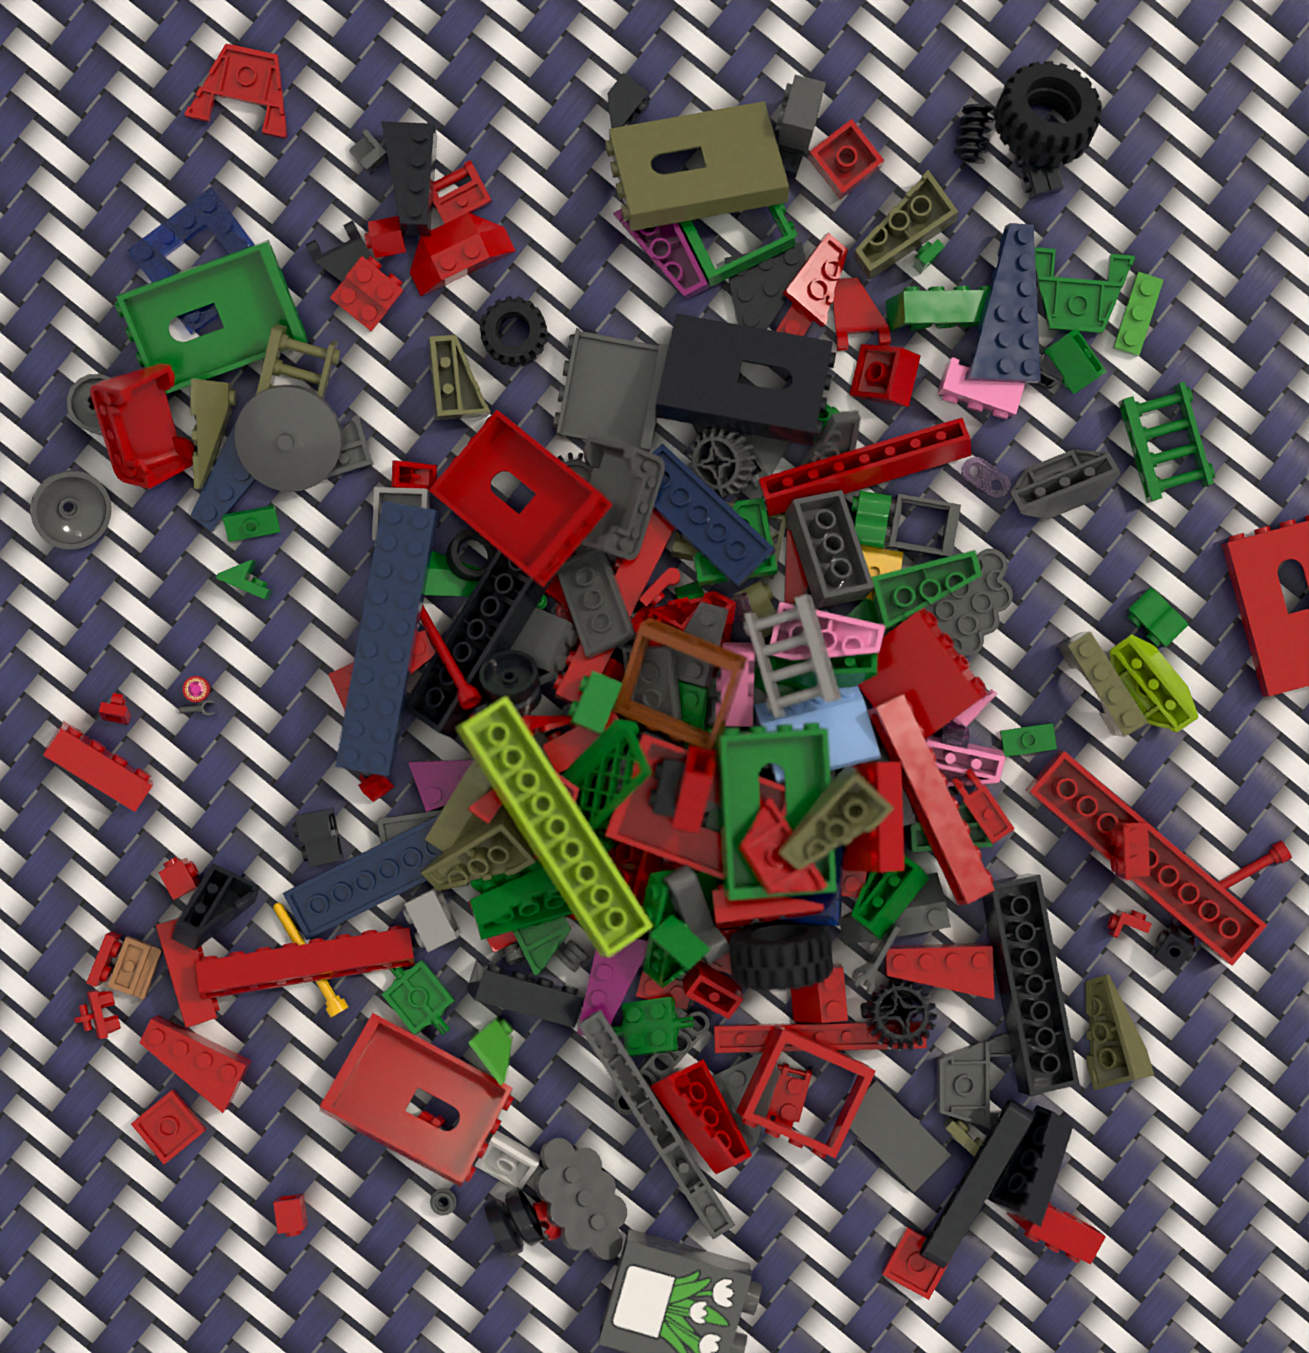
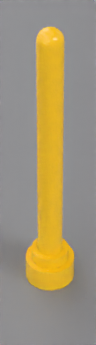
[273,903,349,1018]

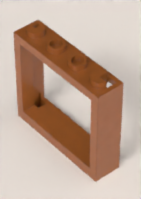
[613,618,748,750]

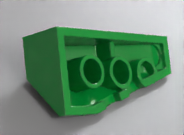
[424,551,480,597]

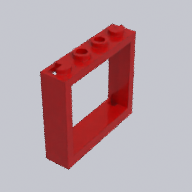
[736,1024,876,1158]

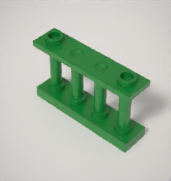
[1118,381,1215,503]

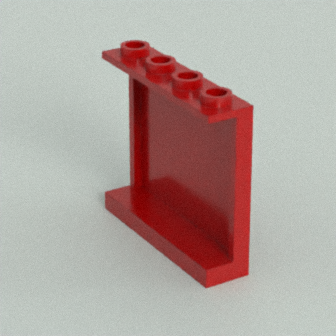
[858,608,988,739]

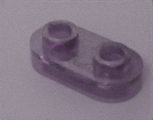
[961,457,1011,499]

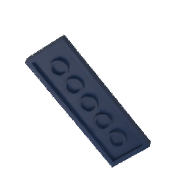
[652,443,775,588]

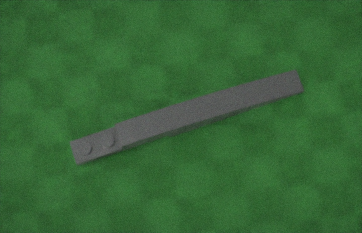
[578,1010,735,1239]

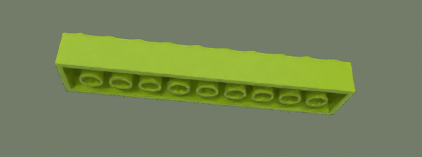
[455,696,653,957]

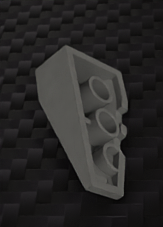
[839,872,951,945]

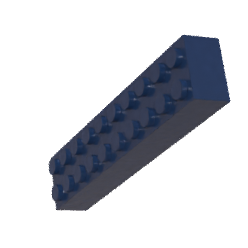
[335,501,439,776]

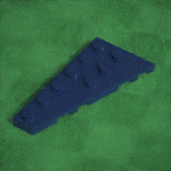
[965,223,1041,383]

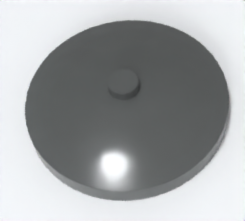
[235,385,342,492]

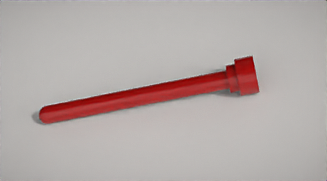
[420,605,481,709]
[1217,840,1292,889]

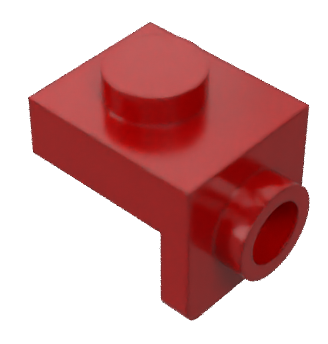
[1107,909,1152,938]

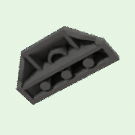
[1010,449,1120,519]

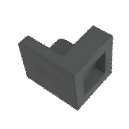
[349,129,388,175]

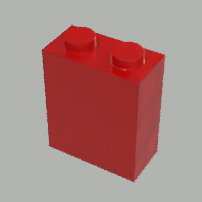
[672,745,716,834]

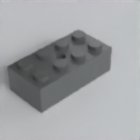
[785,490,874,609]

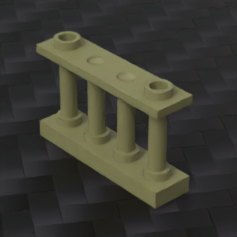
[256,324,341,400]

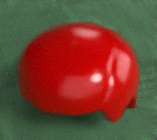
[533,1201,561,1241]

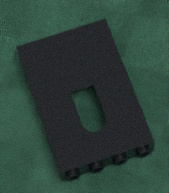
[655,314,836,446]

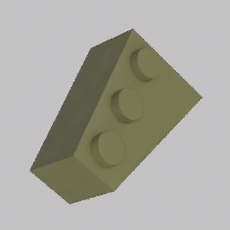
[427,335,490,420]

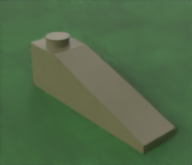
[425,759,505,852]

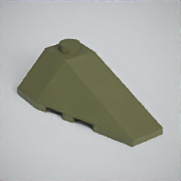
[190,379,237,491]
[778,764,894,870]
[421,807,536,891]
[1086,974,1154,1090]

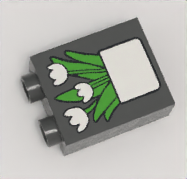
[598,1229,762,1353]

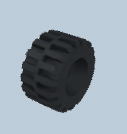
[480,296,548,367]

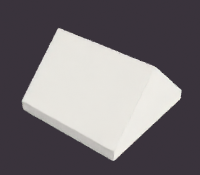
[474,1131,540,1190]

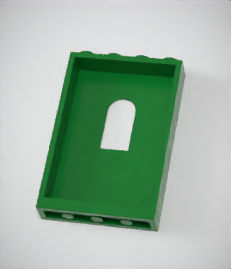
[115,239,308,394]
[715,723,836,900]

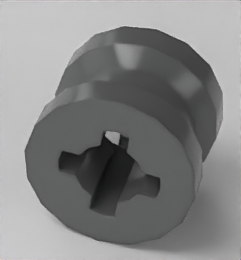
[556,939,589,972]

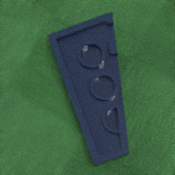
[191,418,256,533]

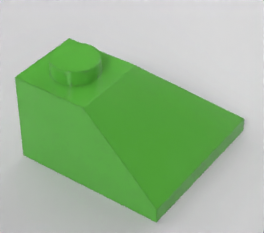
[468,1016,513,1085]

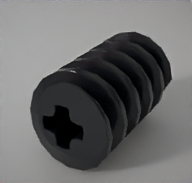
[953,104,995,164]

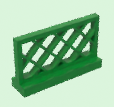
[561,719,652,831]

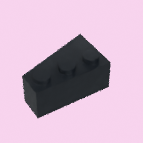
[171,863,260,950]

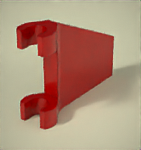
[833,277,891,351]

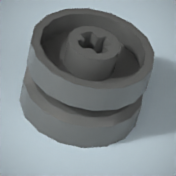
[67,374,111,436]

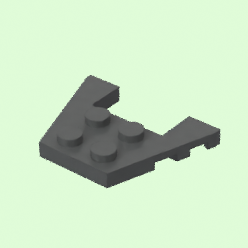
[937,1032,1012,1128]

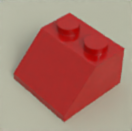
[849,344,921,407]
[790,964,848,1023]

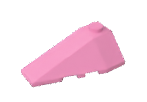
[770,602,885,661]

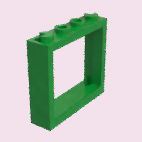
[678,203,798,287]

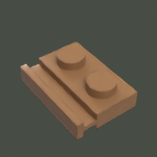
[107,936,163,1000]

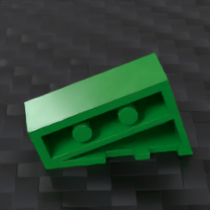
[643,915,711,988]

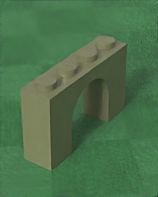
[1057,631,1148,737]

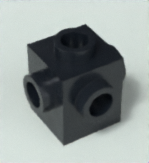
[1154,923,1196,971]

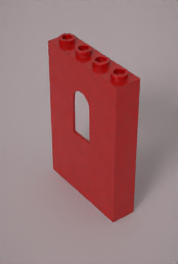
[429,410,613,587]
[1221,515,1309,696]
[605,733,787,879]
[320,1013,514,1187]

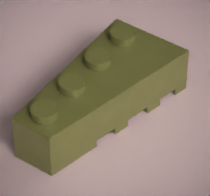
[855,170,958,280]

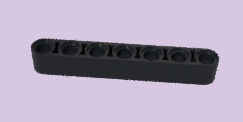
[919,1099,1034,1269]

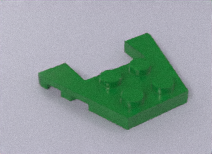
[1035,247,1135,334]

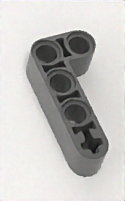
[663,865,729,965]

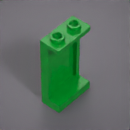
[642,867,724,932]

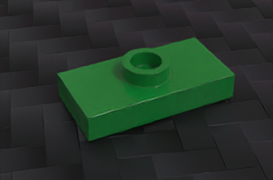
[222,505,281,542]
[1000,723,1057,757]

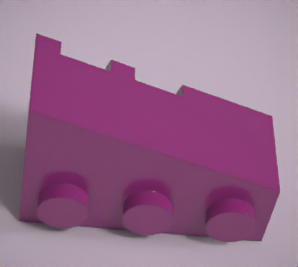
[408,759,474,812]

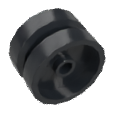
[479,650,542,718]
[484,1187,544,1257]

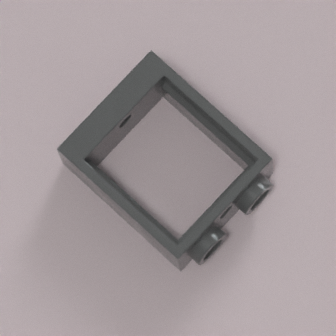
[885,494,961,558]

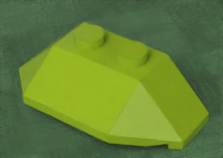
[1110,634,1199,733]

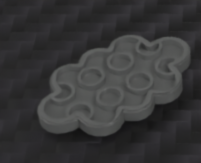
[915,549,1013,657]
[535,1138,627,1260]

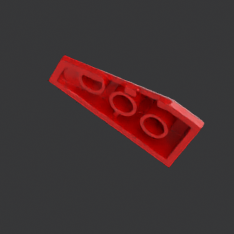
[712,885,824,929]

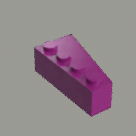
[613,209,709,300]
[577,936,649,1036]

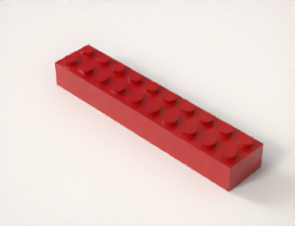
[1025,750,1267,966]

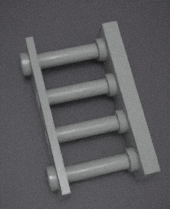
[744,595,841,718]

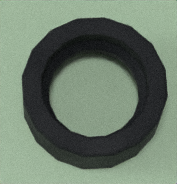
[446,529,498,581]

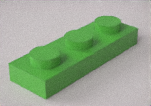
[1113,272,1164,356]

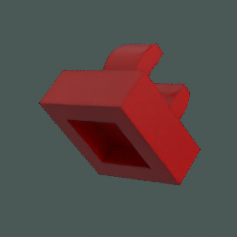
[99,693,131,725]
[358,774,394,802]

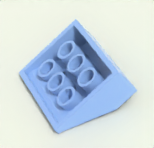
[754,686,880,783]

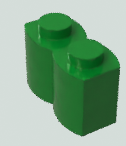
[851,491,892,549]
[1126,587,1189,648]

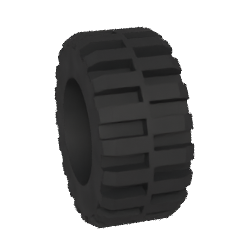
[994,61,1102,167]
[729,920,833,991]

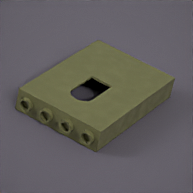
[605,101,789,231]

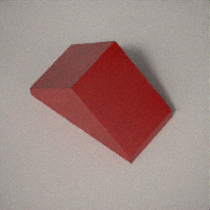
[391,460,437,490]

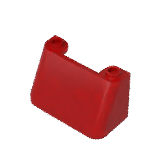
[90,364,195,489]

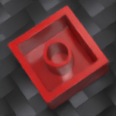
[808,119,885,200]

